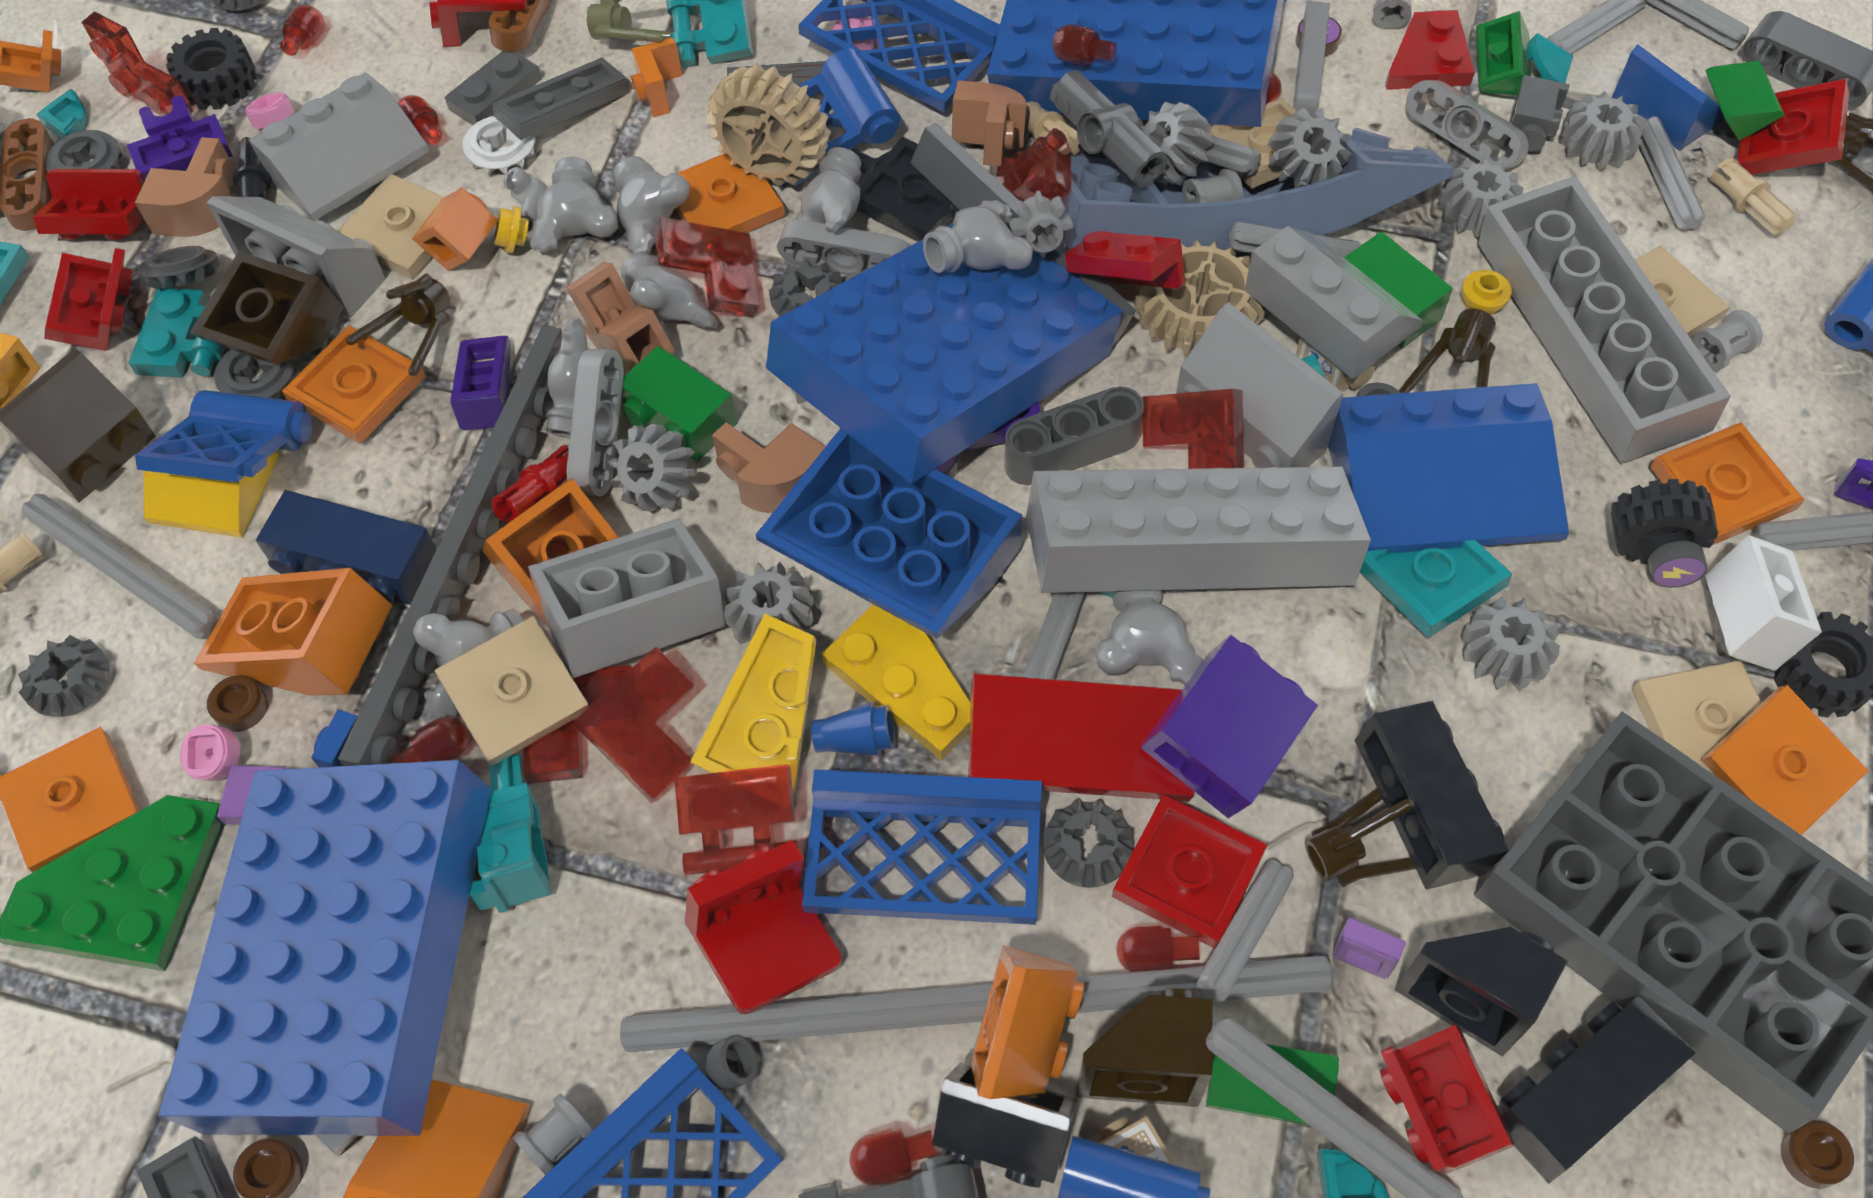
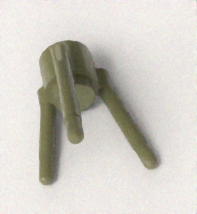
[586,0,673,42]

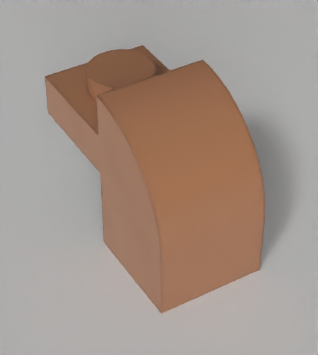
[951,80,1026,166]
[135,137,235,237]
[565,261,675,374]
[712,423,826,513]

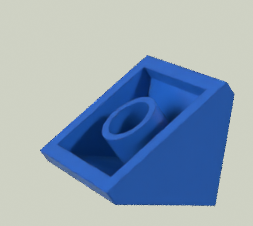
[1612,44,1725,151]

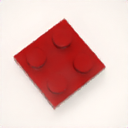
[1737,79,1850,175]
[1112,794,1267,949]

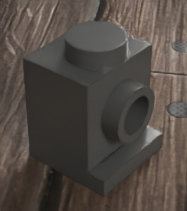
[1504,75,1570,154]

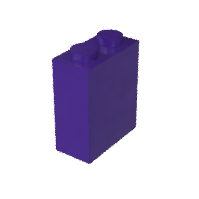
[1141,635,1318,819]

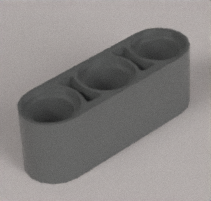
[1741,11,1873,109]
[1004,386,1144,485]

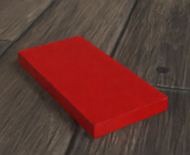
[968,673,1194,802]

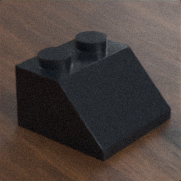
[1395,927,1568,1057]
[932,1063,1078,1187]

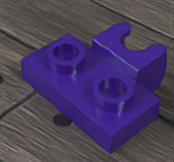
[127,96,233,183]

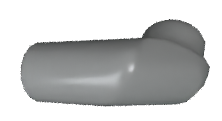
[504,167,546,231]

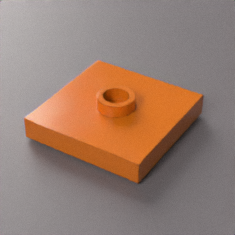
[675,153,785,251]
[282,325,426,444]
[1650,422,1804,545]
[1701,685,1868,835]
[0,726,140,873]

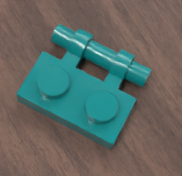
[666,0,753,68]
[128,288,225,378]

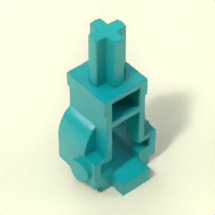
[470,754,551,913]

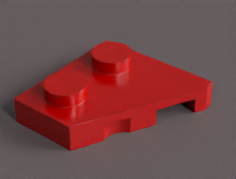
[1385,10,1475,90]

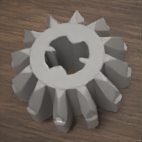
[1560,91,1645,171]
[1140,102,1215,186]
[1267,107,1351,188]
[1439,157,1524,238]
[606,424,698,511]
[723,562,814,644]
[1462,596,1560,692]

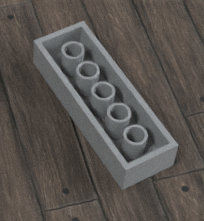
[1478,176,1731,464]
[1026,466,1371,593]

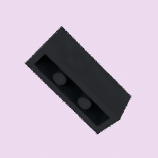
[1354,700,1509,890]
[1501,996,1696,1184]

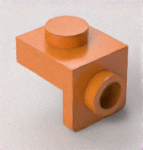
[0,30,62,92]
[631,38,682,118]

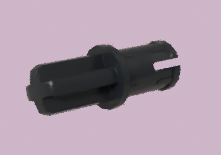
[233,137,271,199]

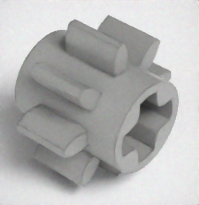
[1008,191,1073,257]

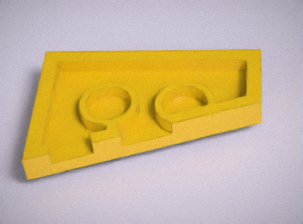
[821,604,971,761]
[690,613,816,812]

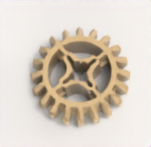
[705,63,831,187]
[1135,239,1266,359]

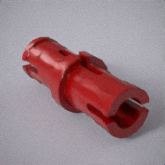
[491,445,569,524]

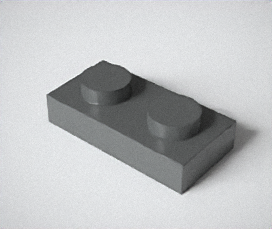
[444,51,542,125]

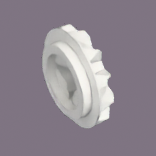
[462,116,536,175]

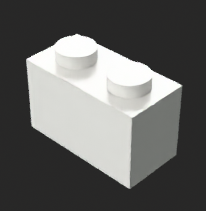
[1705,535,1822,671]

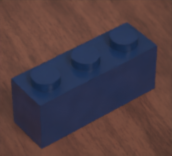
[255,490,437,605]

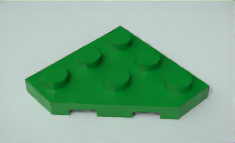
[0,795,223,971]

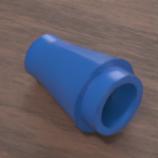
[811,701,895,756]

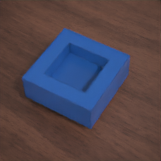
[311,709,358,767]

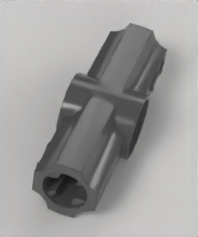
[1049,70,1169,188]

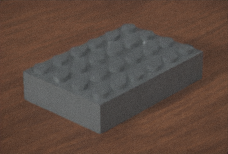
[1475,711,1873,1134]

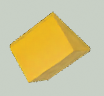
[143,446,279,538]

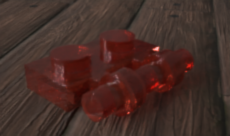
[1002,128,1071,202]
[674,764,799,875]

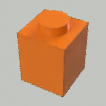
[412,187,498,271]

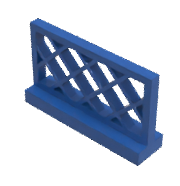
[798,0,1000,112]
[802,770,1042,925]
[522,1047,782,1198]

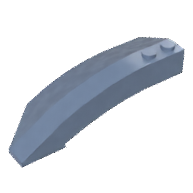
[1044,118,1454,256]

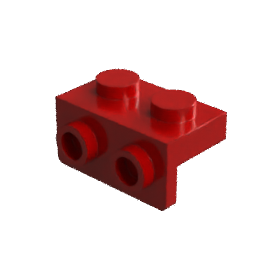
[33,169,145,239]
[1065,231,1185,289]
[44,248,133,351]
[1380,1025,1516,1174]

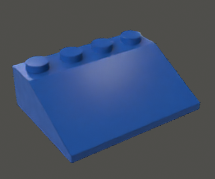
[1328,383,1569,553]
[755,428,1022,639]

